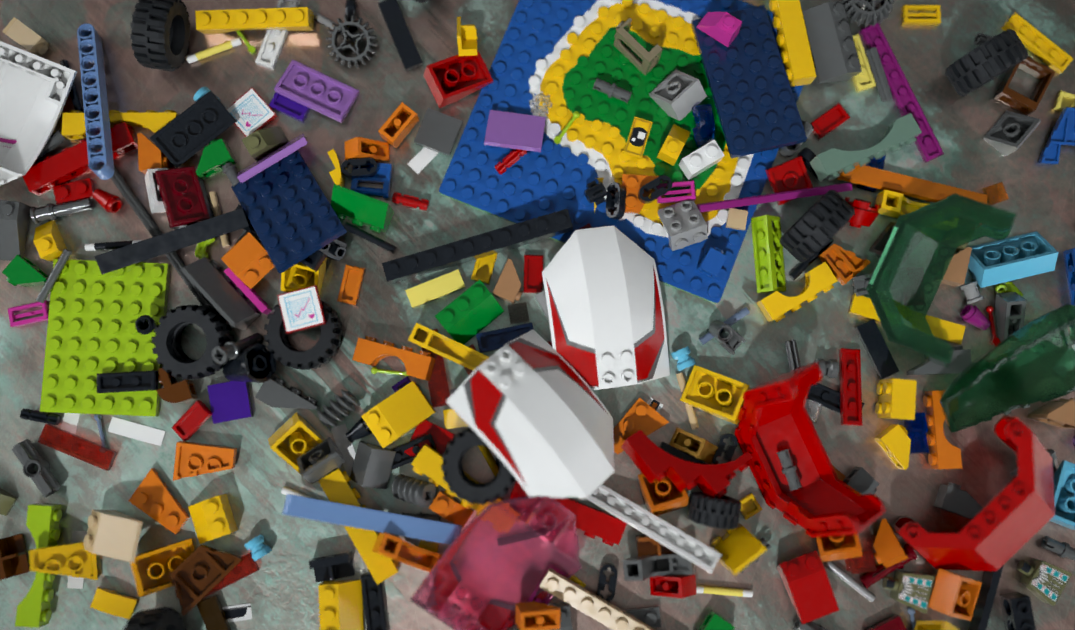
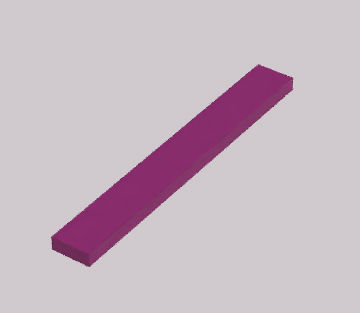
[860,23,944,163]
[696,183,852,212]

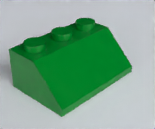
[331,184,394,233]
[435,279,505,345]

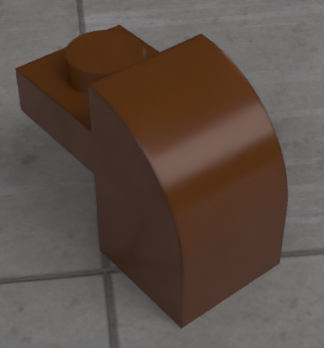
[156,367,198,403]

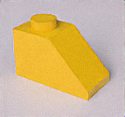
[657,124,691,166]
[33,220,67,262]
[874,424,911,470]

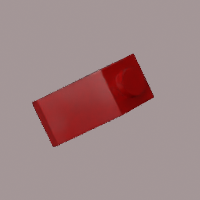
[650,574,697,598]

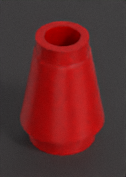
[92,188,122,213]

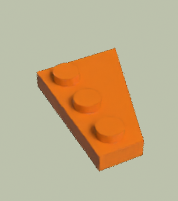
[613,397,669,454]
[173,441,237,481]
[128,468,190,534]

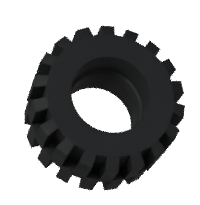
[688,492,742,529]

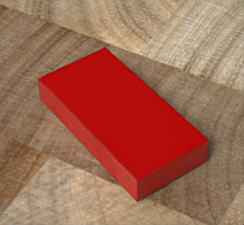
[810,103,850,140]
[523,255,543,294]
[171,400,213,441]

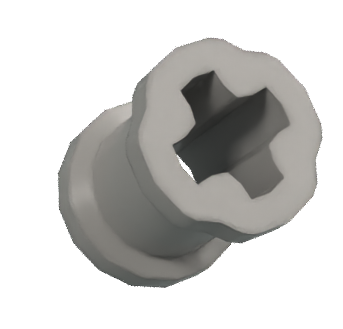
[960,281,984,305]

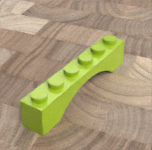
[15,503,62,628]

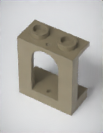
[613,18,663,75]

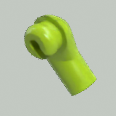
[194,238,216,259]

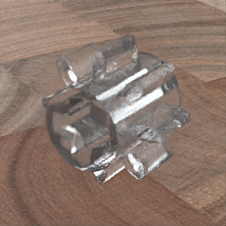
[529,91,552,116]

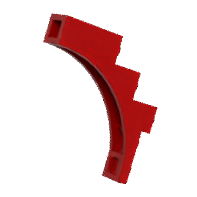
[621,429,753,499]

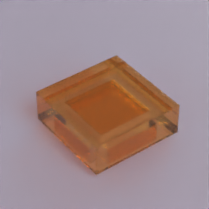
[982,182,1009,206]

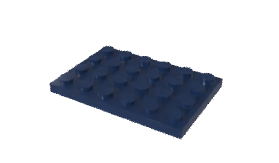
[231,150,347,274]

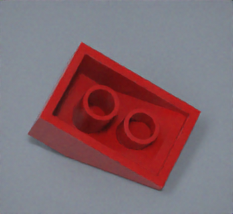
[423,51,493,108]
[776,550,839,625]

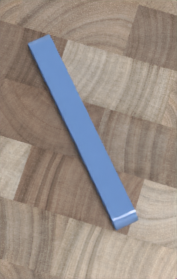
[77,23,114,180]
[282,494,462,545]

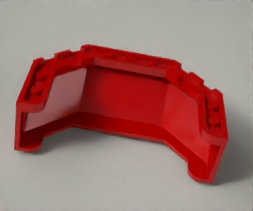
[734,362,886,538]
[891,416,1055,571]

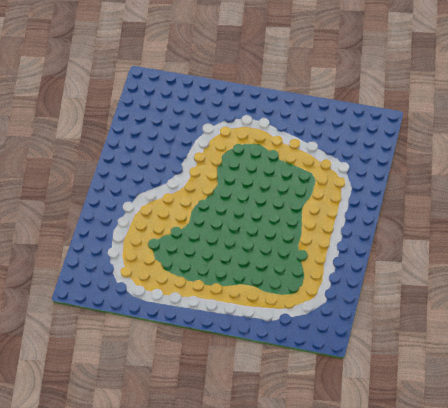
[439,0,803,303]

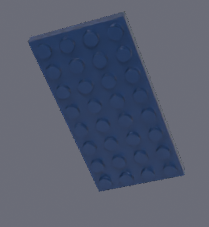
[691,5,807,159]

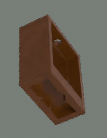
[994,56,1055,116]

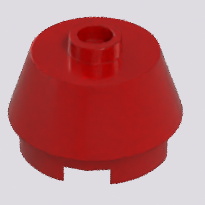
[845,197,880,228]

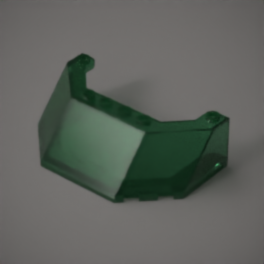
[866,194,1017,368]

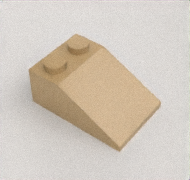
[83,509,143,562]

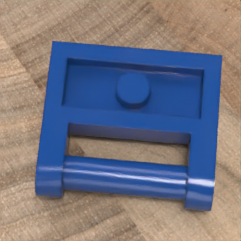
[351,163,392,199]

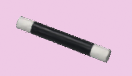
[85,240,143,251]

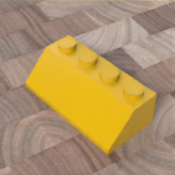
[318,579,364,630]

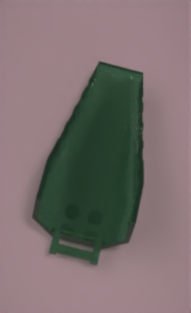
[940,304,1075,433]

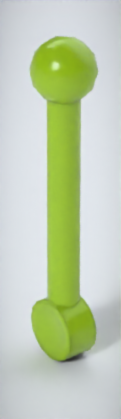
[236,31,256,54]
[554,111,580,144]
[371,366,408,376]

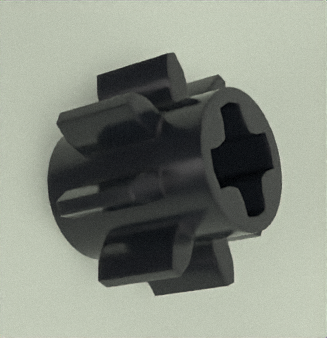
[584,180,607,205]

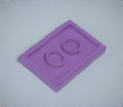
[484,110,546,152]

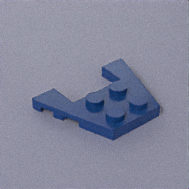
[1038,107,1075,164]

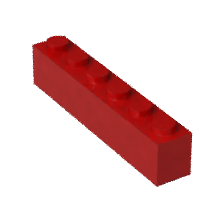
[22,122,138,196]
[508,480,627,546]

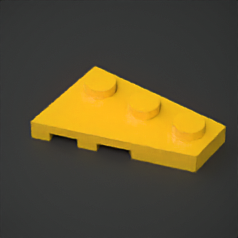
[29,541,98,580]

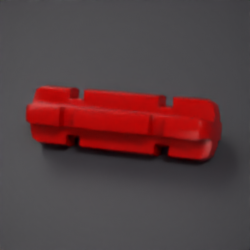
[495,149,527,175]
[392,192,429,211]

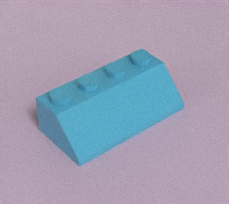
[968,231,1058,288]

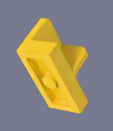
[457,16,478,56]

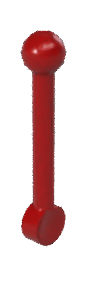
[986,306,1000,345]

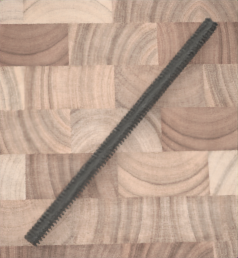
[111,166,218,311]

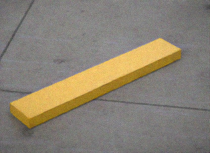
[848,294,966,345]

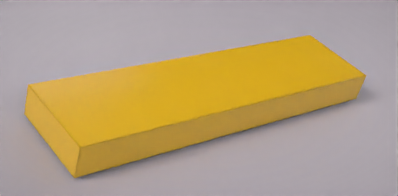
[1001,12,1074,74]

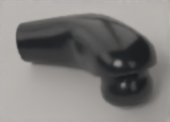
[345,0,358,31]

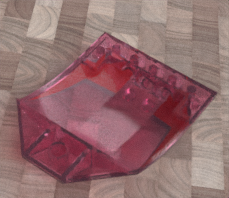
[410,495,582,630]

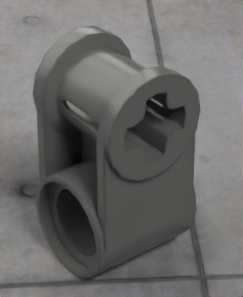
[709,320,746,355]

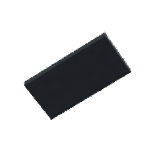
[150,91,237,168]

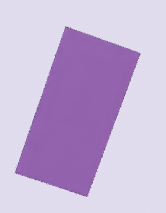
[274,59,360,123]
[237,133,308,183]

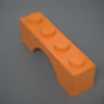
[352,336,436,381]
[923,390,962,470]
[372,533,458,580]

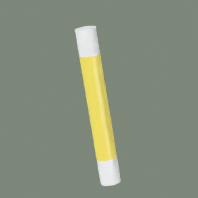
[186,37,242,64]
[696,585,753,598]

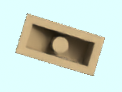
[2,17,50,57]

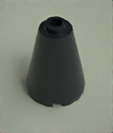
[223,344,276,383]

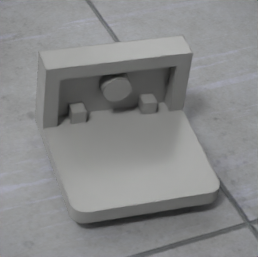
[658,200,708,251]

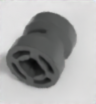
[815,358,839,378]

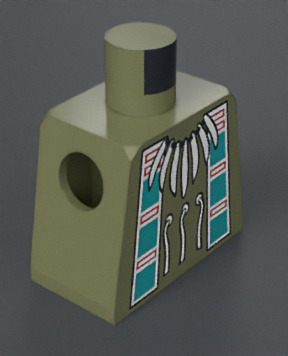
[1016,558,1072,606]
[882,570,935,614]

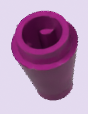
[960,304,991,331]

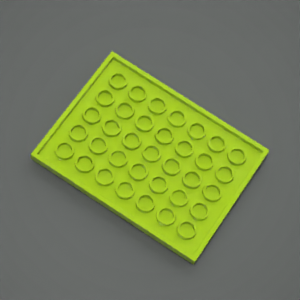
[40,259,171,416]

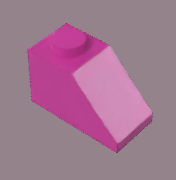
[697,12,742,47]

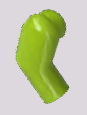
[994,282,1024,296]

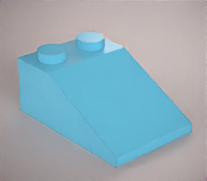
[1050,460,1075,530]

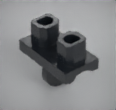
[319,239,347,261]

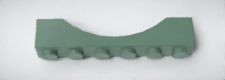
[810,113,922,182]

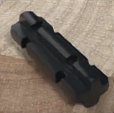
[20,409,61,425]

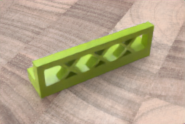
[751,215,786,293]

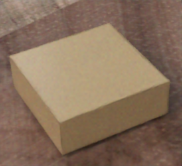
[725,208,748,231]

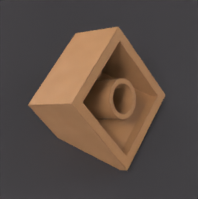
[1027,398,1075,429]

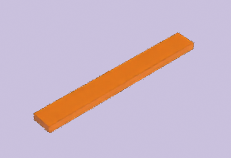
[837,165,988,214]

